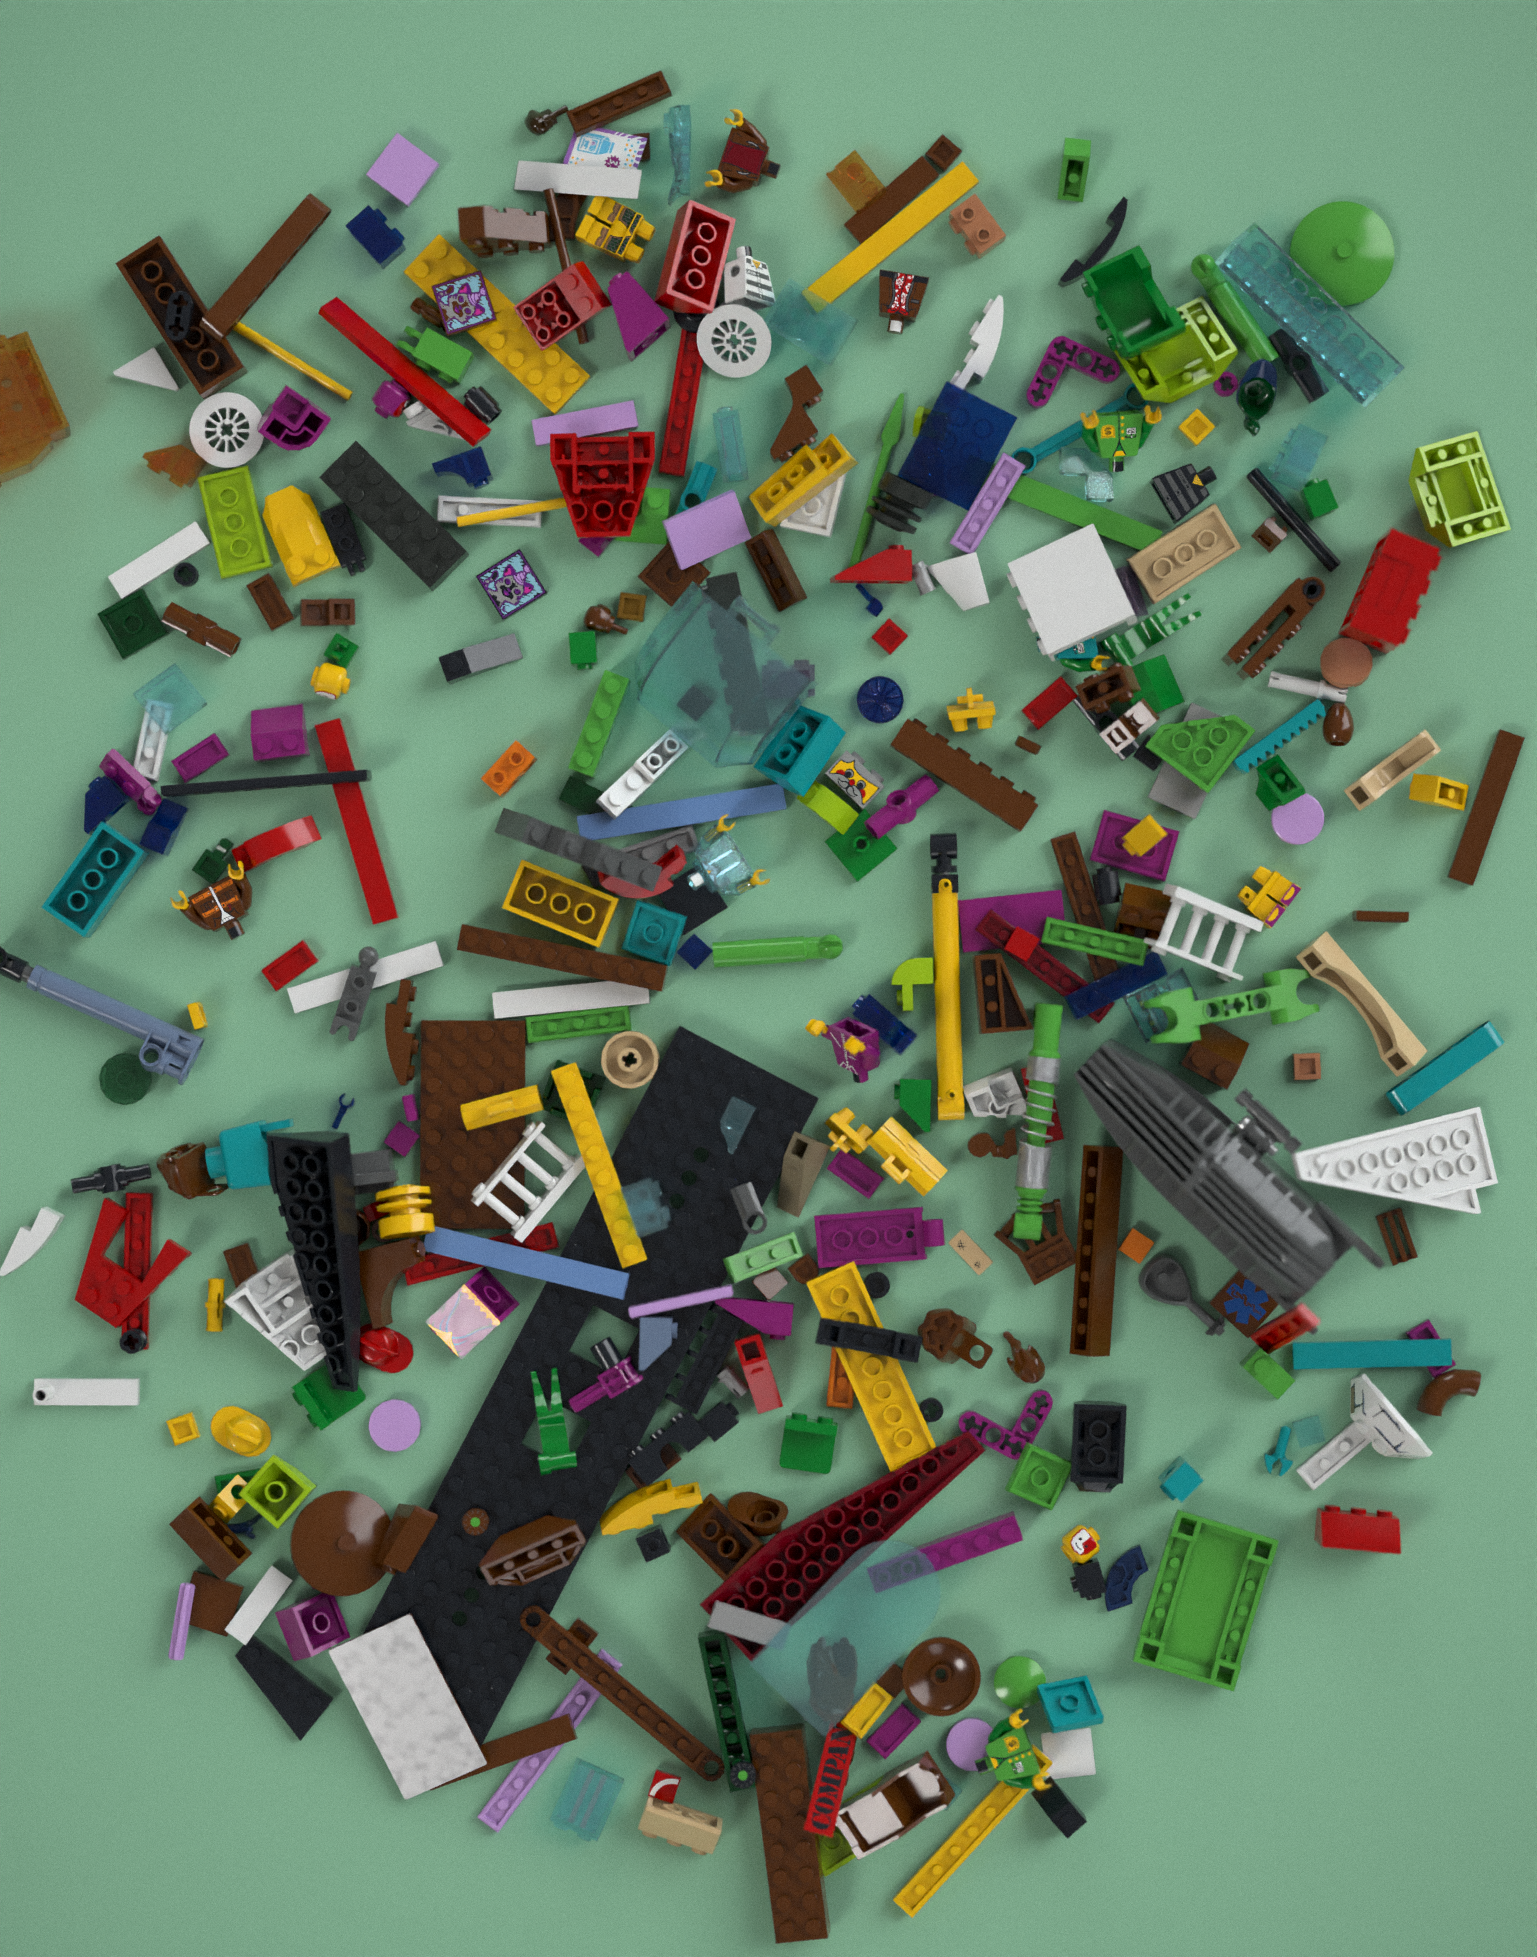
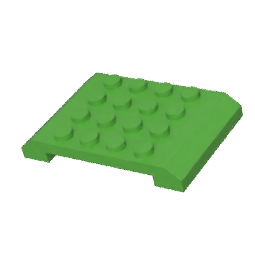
[1132,1509,1279,1692]

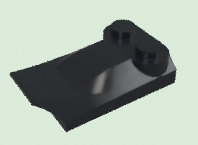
[1070,1401,1127,1493]

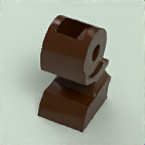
[967,1128,1017,1159]

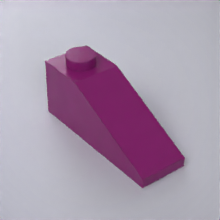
[715,1297,794,1340]

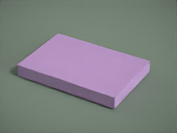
[662,489,751,570]

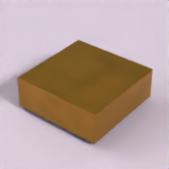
[617,592,647,622]

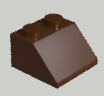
[1178,1023,1249,1090]

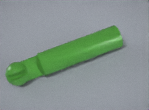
[1191,254,1280,363]
[712,934,843,968]

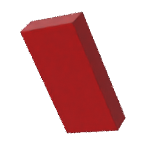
[1021,676,1078,730]
[261,940,319,992]

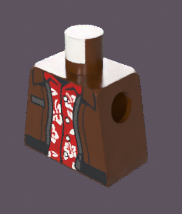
[879,269,929,334]

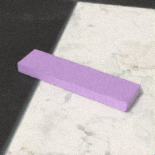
[531,400,639,447]
[950,452,1026,554]
[628,1284,734,1318]

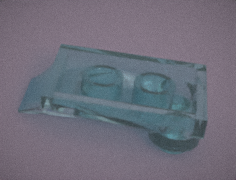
[663,105,692,206]

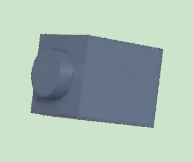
[639,1315,678,1370]

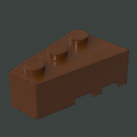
[972,953,1033,1034]

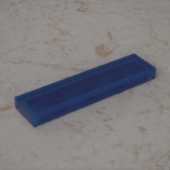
[1064,951,1168,1020]

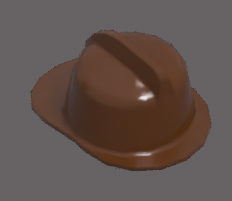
[727,1492,788,1536]

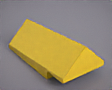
[748,433,858,527]

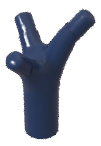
[226,1513,262,1539]

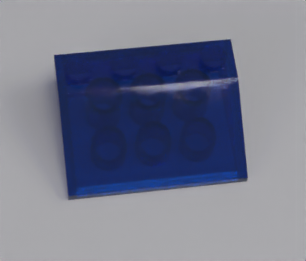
[898,380,1018,511]

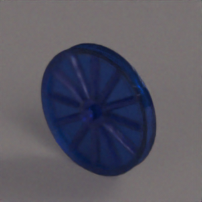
[857,676,904,723]

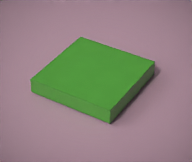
[1005,1442,1071,1511]

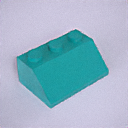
[754,703,846,797]

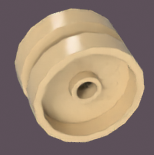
[601,1031,660,1088]

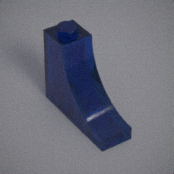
[852,994,918,1055]

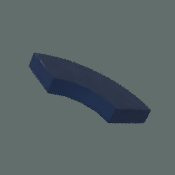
[1104,1545,1149,1612]

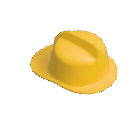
[211,1406,271,1457]

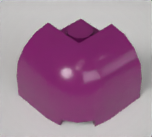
[257,384,331,451]

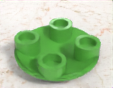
[994,1656,1046,1709]

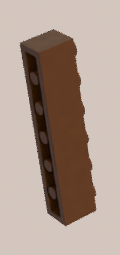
[890,718,1038,832]

